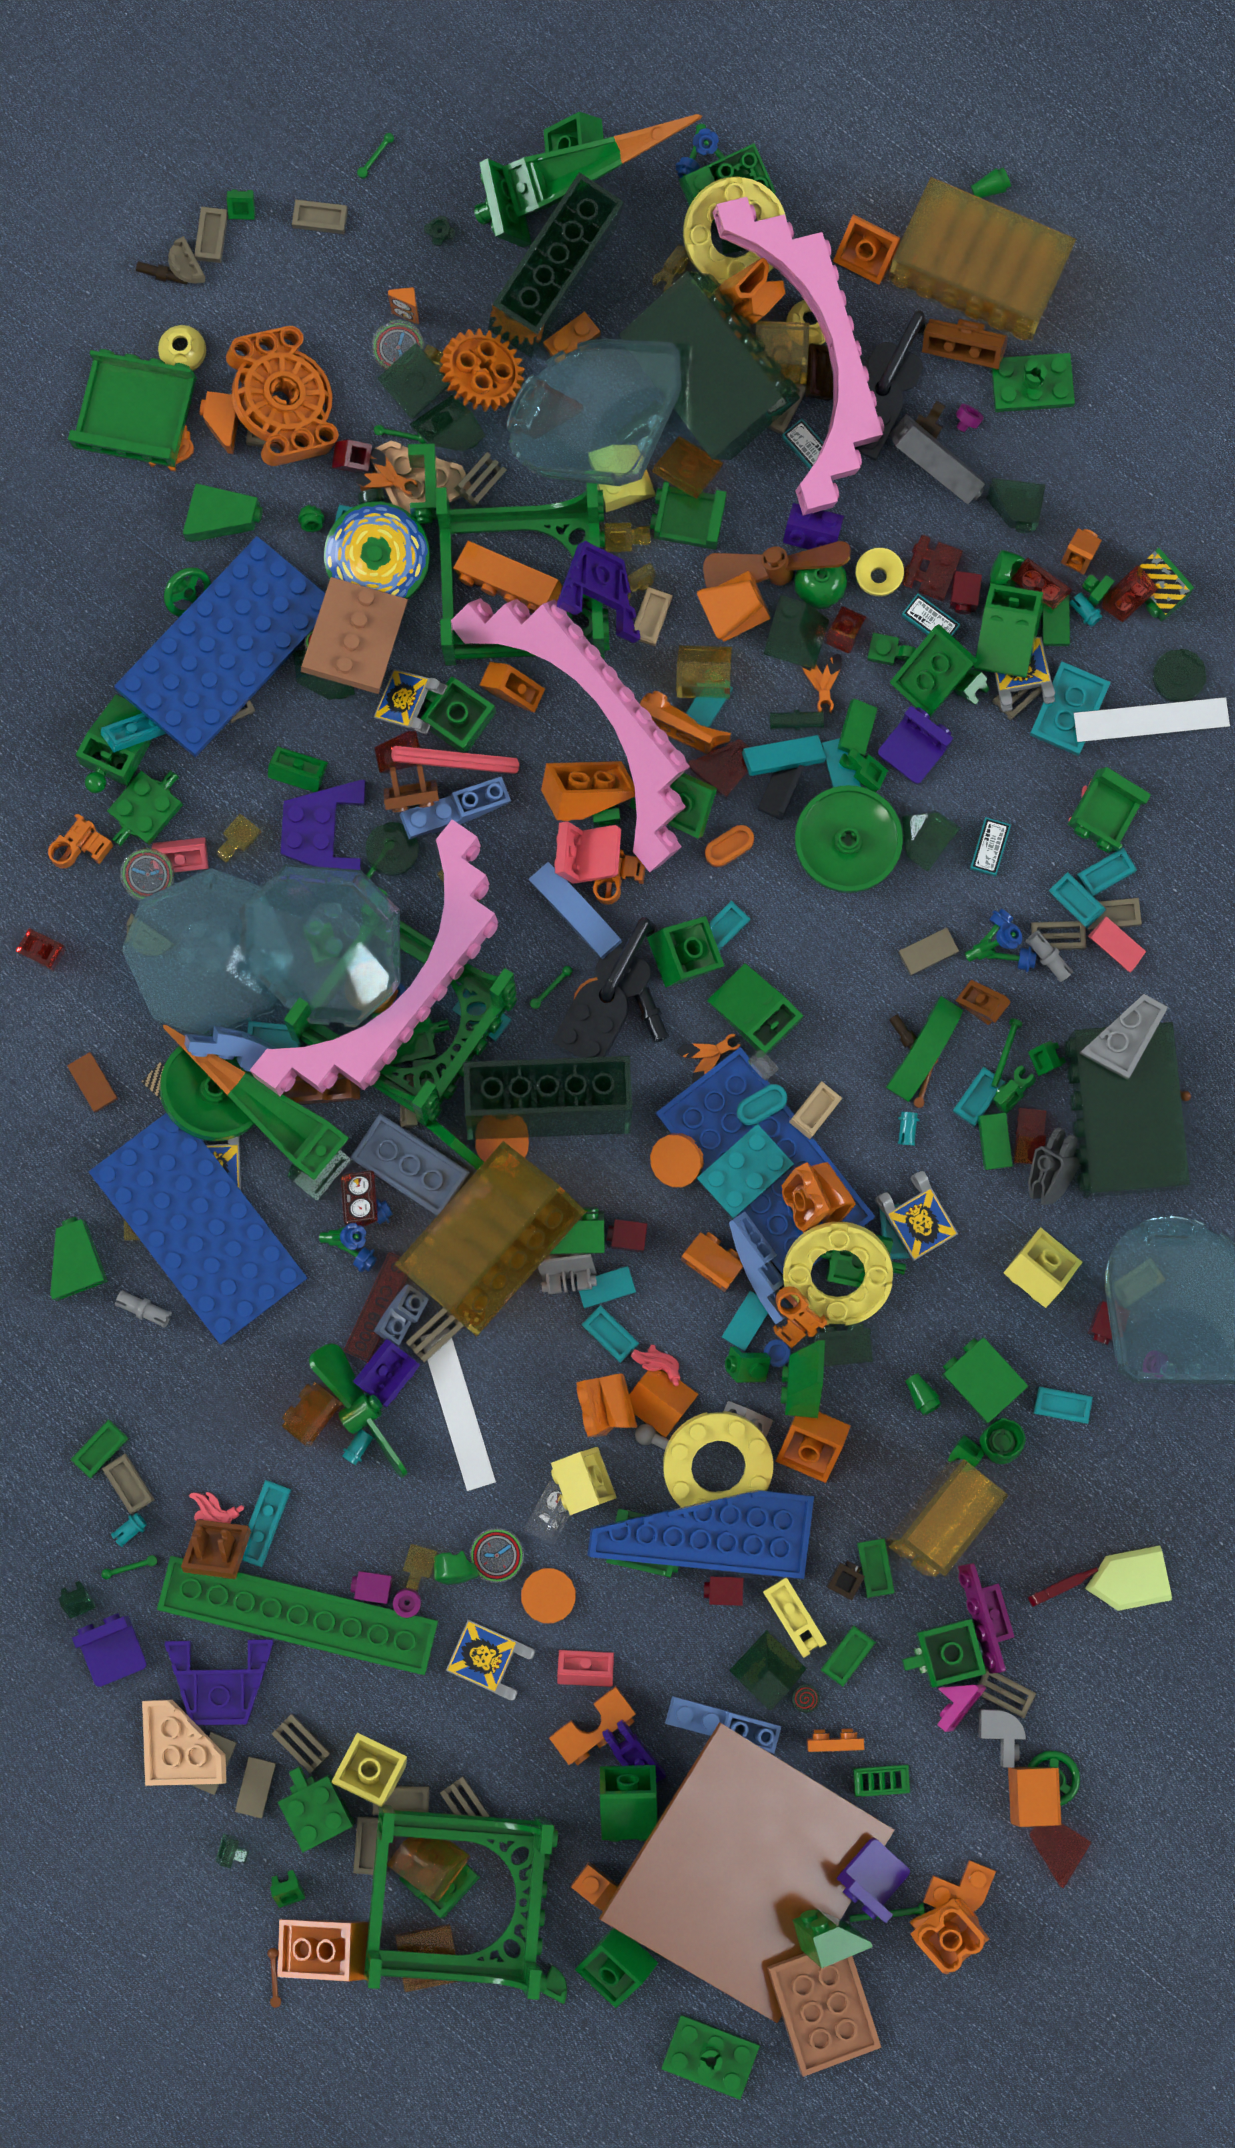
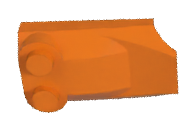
[640,691,731,755]

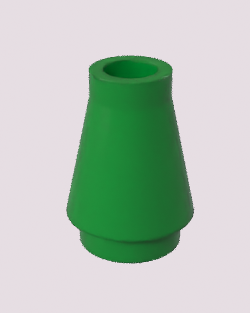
[971,167,1011,200]
[905,1373,941,1416]

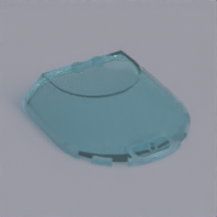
[507,339,681,486]
[1105,1216,1235,1384]

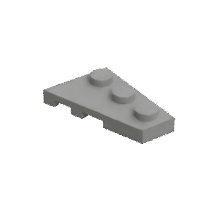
[1080,994,1168,1080]

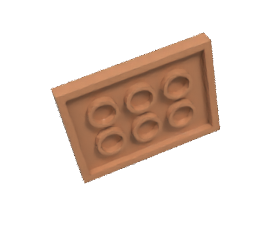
[301,577,408,694]
[767,1953,881,2077]

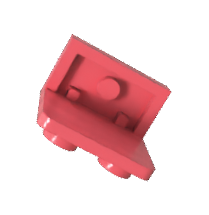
[554,821,621,884]

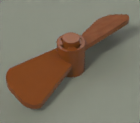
[703,541,851,588]

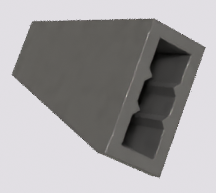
[889,414,985,504]

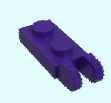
[602,1720,666,1783]

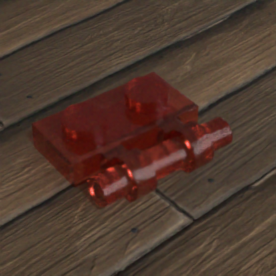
[902,535,963,601]

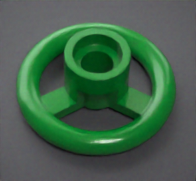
[164,567,211,617]
[1027,1751,1080,1806]

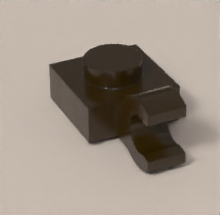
[915,401,946,439]

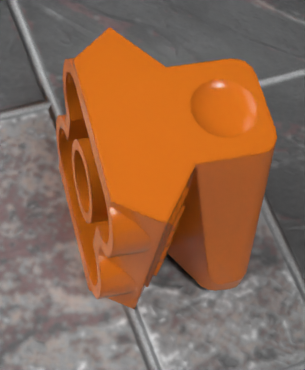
[714,258,785,332]
[697,571,771,642]
[781,1162,856,1233]
[576,1373,637,1437]
[909,1898,989,1974]

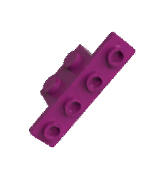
[958,1563,1015,1674]

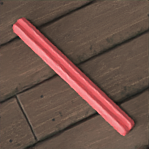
[391,746,519,774]

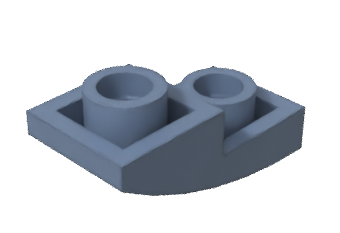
[374,1284,429,1346]

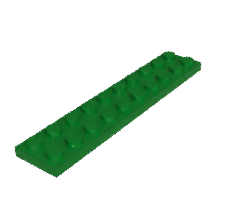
[157,1556,438,1675]

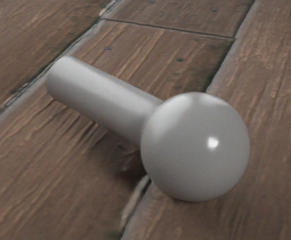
[635,1424,669,1450]

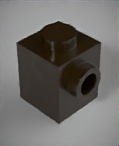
[826,1561,865,1601]

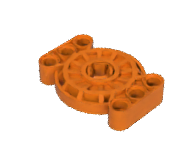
[226,326,339,466]

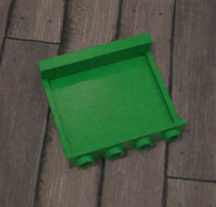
[68,349,197,467]

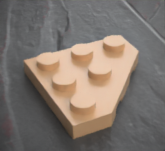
[370,441,471,514]
[142,1700,226,1786]

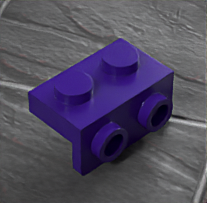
[783,503,844,549]
[353,1339,420,1407]

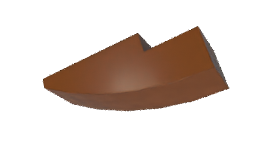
[283,1073,360,1104]

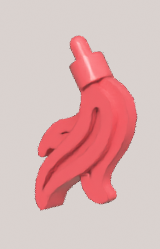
[631,1345,680,1386]
[189,1492,244,1524]

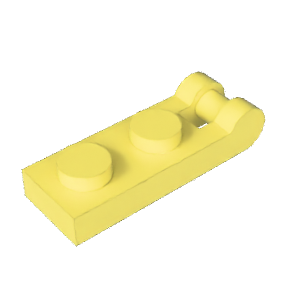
[763,1577,827,1658]

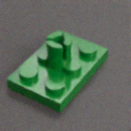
[474,159,532,248]
[991,353,1075,412]
[890,624,978,717]
[629,773,717,839]
[661,2014,760,2100]

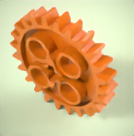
[440,328,525,412]

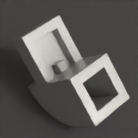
[978,1709,1026,1768]

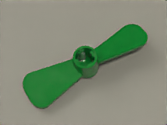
[309,1343,407,1478]

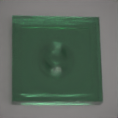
[377,343,450,419]

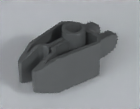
[1028,1127,1080,1205]

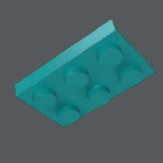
[1030,661,1111,756]
[697,1124,794,1219]

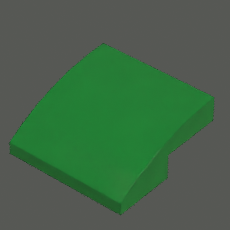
[399,1839,480,1919]

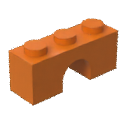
[549,1686,636,1765]

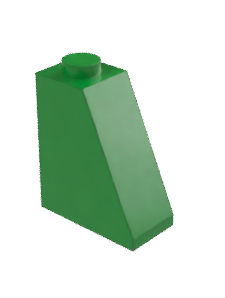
[183,484,263,542]
[50,1217,108,1301]

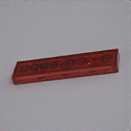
[344,1252,414,1362]

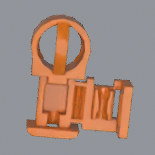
[48,814,114,868]
[593,849,646,905]
[773,1286,827,1348]

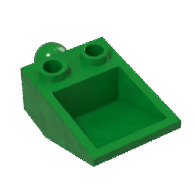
[76,694,152,793]

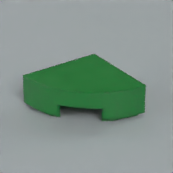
[542,1965,567,2004]

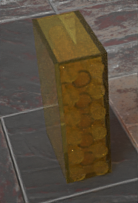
[889,177,1076,341]
[394,1141,586,1337]
[887,1459,1009,1578]

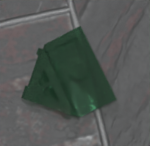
[902,810,960,872]

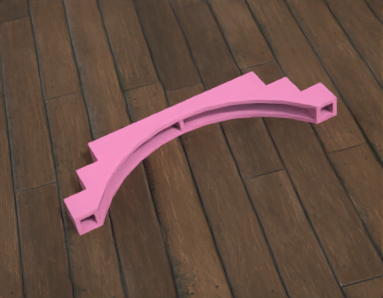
[713,197,884,515]
[451,598,690,872]
[250,820,498,1096]

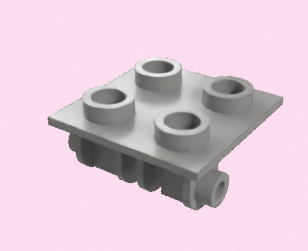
[536,1253,597,1295]

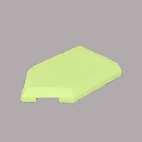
[1085,1545,1172,1611]

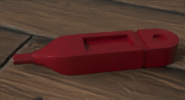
[1027,1567,1098,1607]

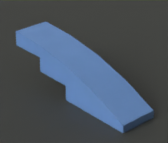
[528,862,622,959]
[729,1212,793,1324]

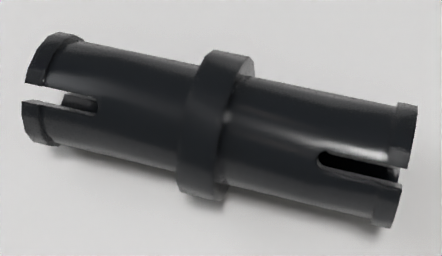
[634,987,669,1043]

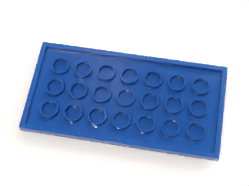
[114,536,325,757]
[655,1047,875,1276]
[88,1113,308,1345]

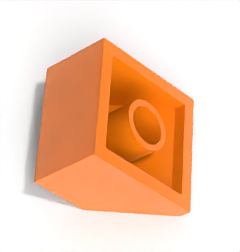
[681,1232,743,1292]
[775,1412,851,1483]

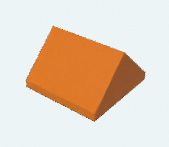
[833,214,900,285]
[629,1370,699,1438]
[1008,1767,1061,1827]

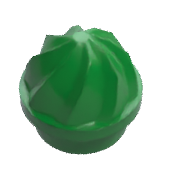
[298,505,325,532]

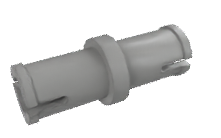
[1026,930,1073,982]
[115,1290,172,1328]

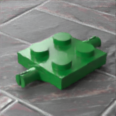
[107,770,183,847]
[372,1012,450,1066]
[819,1235,906,1288]

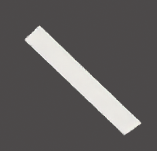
[1074,697,1230,742]
[420,1328,496,1491]

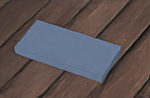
[350,1113,470,1218]

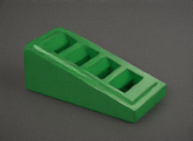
[853,1764,910,1797]

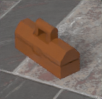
[922,319,1008,369]

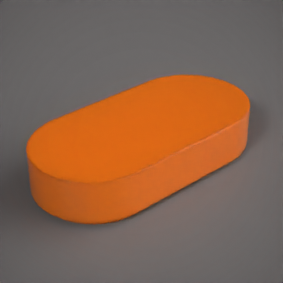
[705,825,754,867]

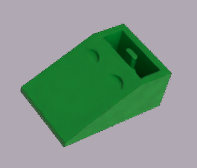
[678,143,776,223]
[974,583,1043,678]
[707,963,803,1058]

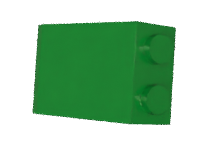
[600,1765,657,1842]

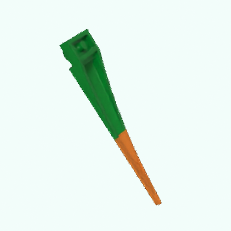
[502,114,702,218]
[163,1025,349,1181]

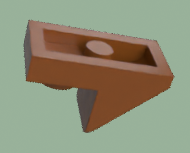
[955,980,1011,1025]

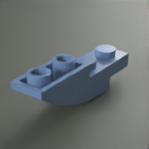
[400,777,511,840]
[184,1026,277,1072]
[665,1696,782,1753]

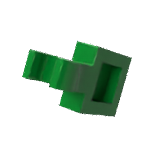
[867,633,916,666]
[839,748,888,792]
[993,1065,1036,1114]

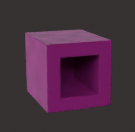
[351,1571,393,1604]

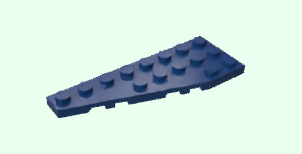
[587,1490,814,1579]

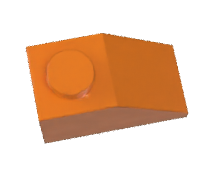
[200,391,239,454]
[1061,528,1102,575]
[479,662,545,713]
[571,1862,619,1911]

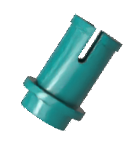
[1069,592,1103,627]
[898,1112,920,1146]
[342,1429,374,1465]
[111,1513,147,1547]

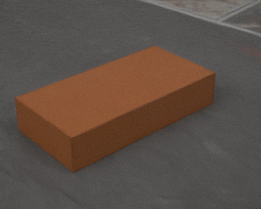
[67,1052,118,1113]

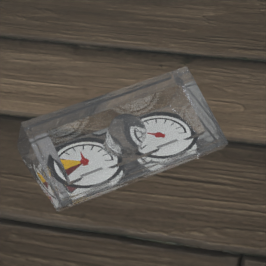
[524,1481,570,1545]

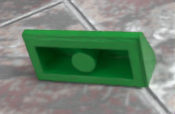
[268,746,328,792]

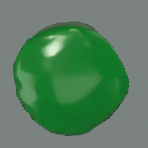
[990,550,1025,587]
[979,1418,1026,1464]
[434,1551,479,1585]

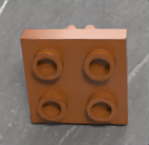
[384,764,439,812]
[181,1519,251,1579]

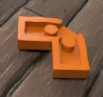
[923,1860,996,1912]

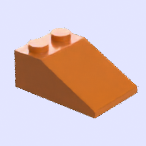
[541,761,635,821]
[277,1919,368,1981]

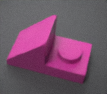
[937,1684,986,1732]

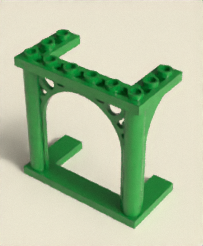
[436,481,610,666]
[284,887,518,1126]
[364,1805,558,2000]

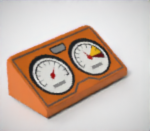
[388,287,419,324]

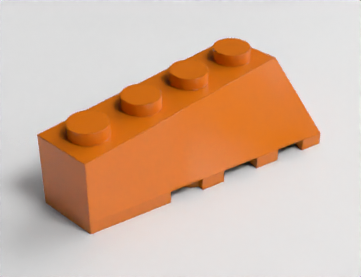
[453,541,563,614]

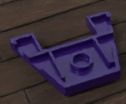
[557,541,641,643]
[280,780,366,884]
[165,1639,274,1725]

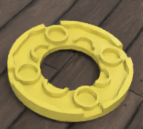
[683,177,787,284]
[783,1222,893,1326]
[663,1411,773,1507]

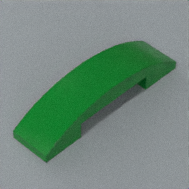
[885,996,963,1102]

